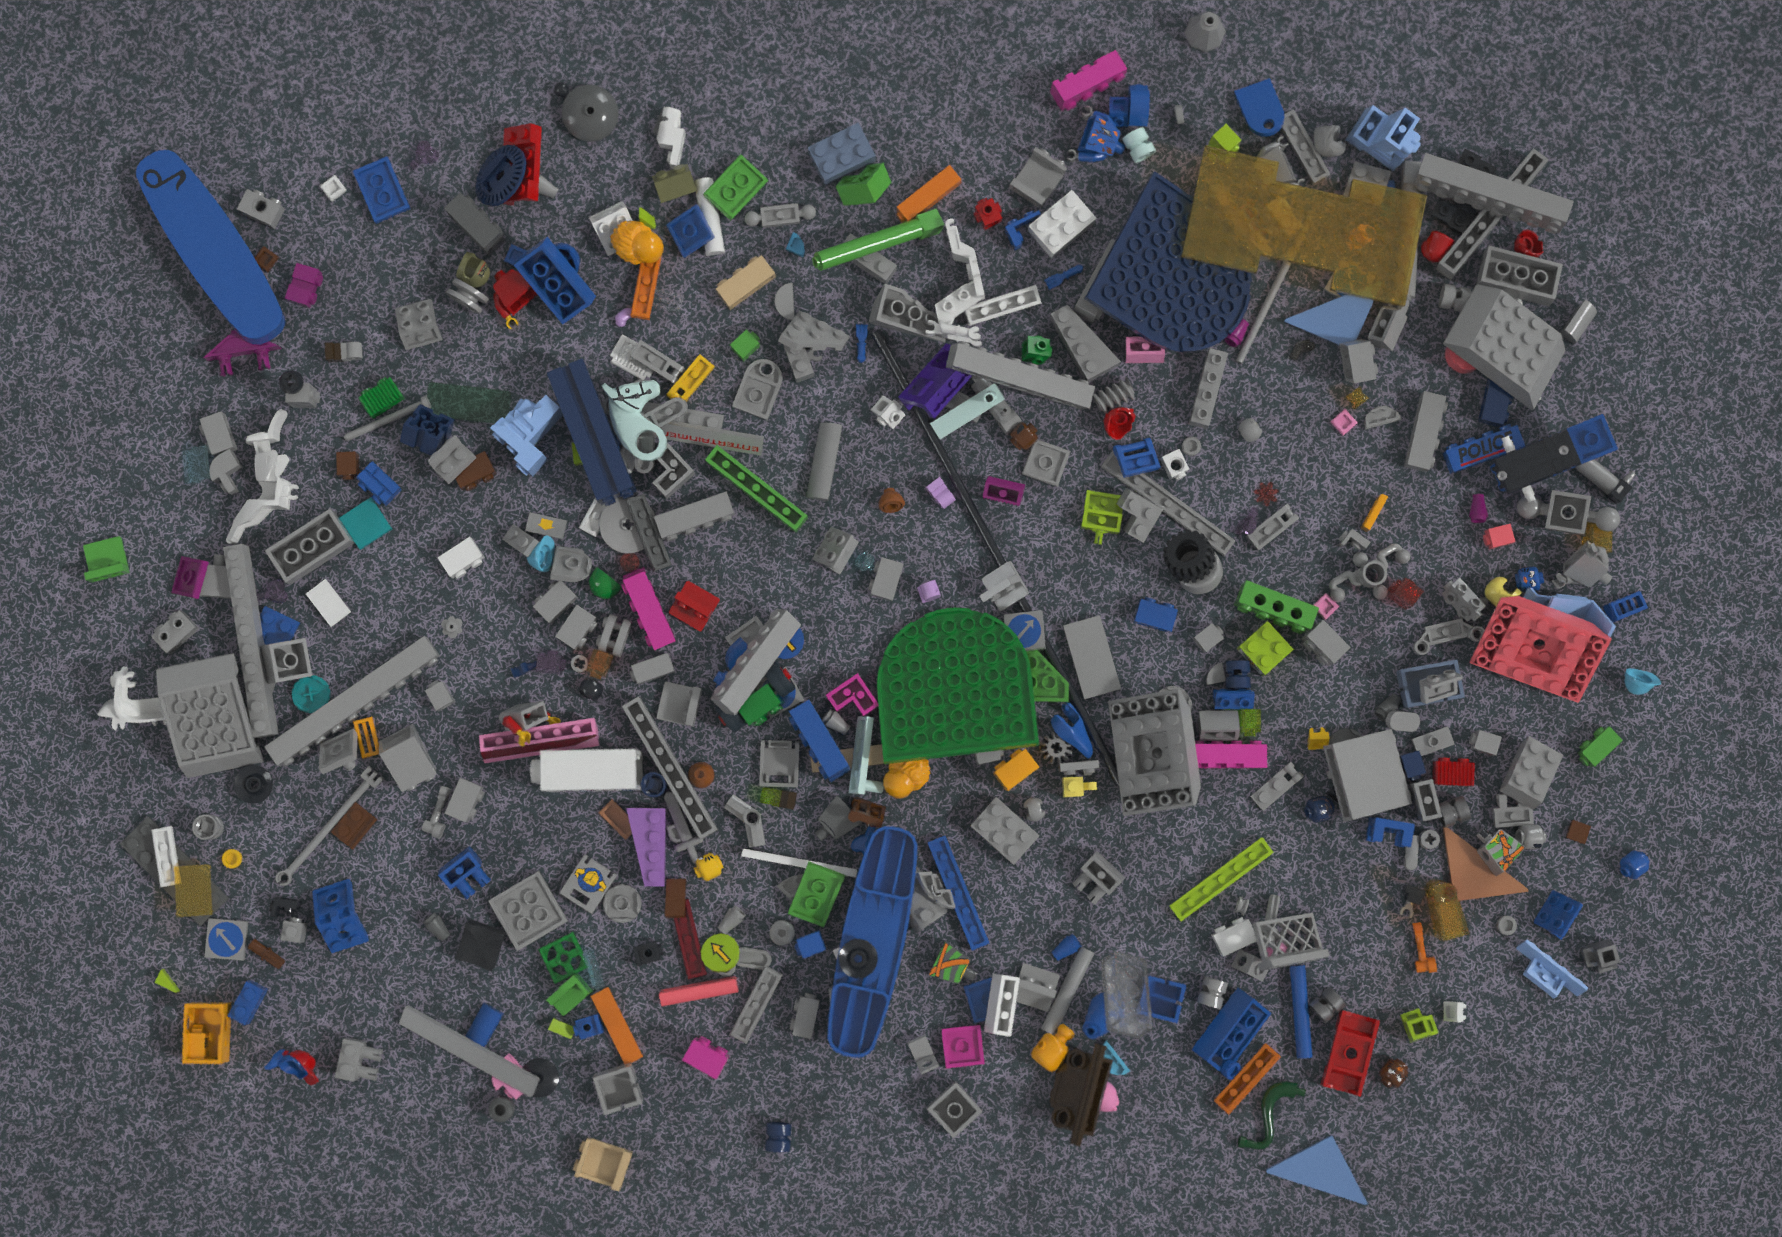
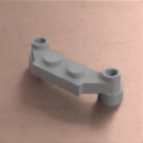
[1413,618,1485,655]

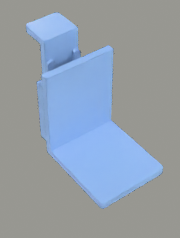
[1523,587,1615,637]

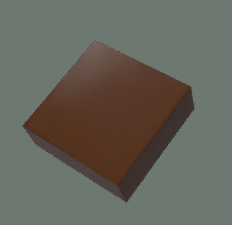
[254,246,279,272]
[1565,820,1591,844]

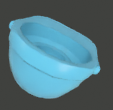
[527,535,555,572]
[1624,668,1661,695]

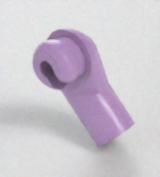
[615,308,632,327]

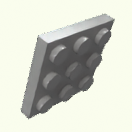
[488,871,568,951]

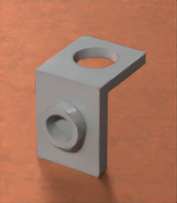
[1231,949,1268,982]
[907,1034,939,1074]

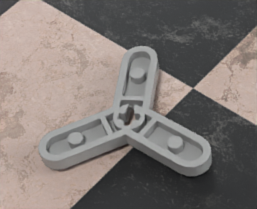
[603,397,688,474]

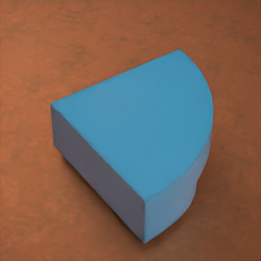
[786,232,805,257]

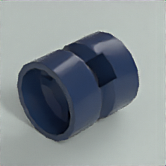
[1225,661,1251,689]
[641,772,668,798]
[765,1122,791,1152]

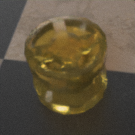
[1345,387,1369,410]

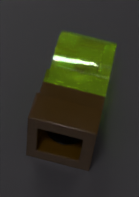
[759,787,797,810]

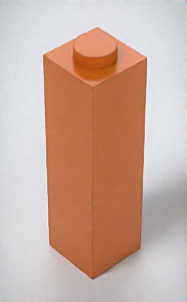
[896,165,962,223]

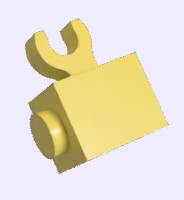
[1062,777,1097,797]

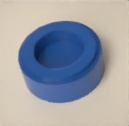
[1221,1059,1241,1080]

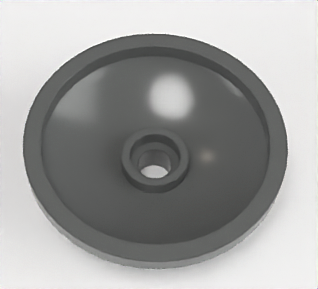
[562,85,619,142]

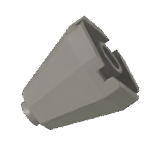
[1185,11,1226,53]

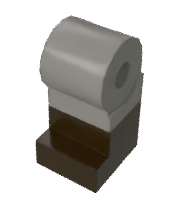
[325,342,363,363]

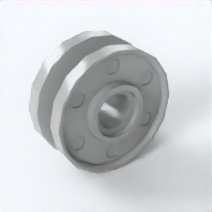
[445,278,489,314]

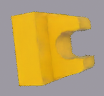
[1307,727,1330,750]

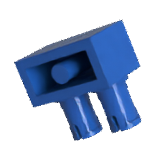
[438,846,491,899]

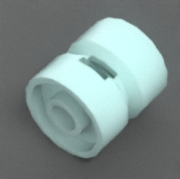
[1122,127,1156,163]

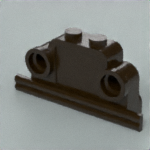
[1050,1043,1113,1147]

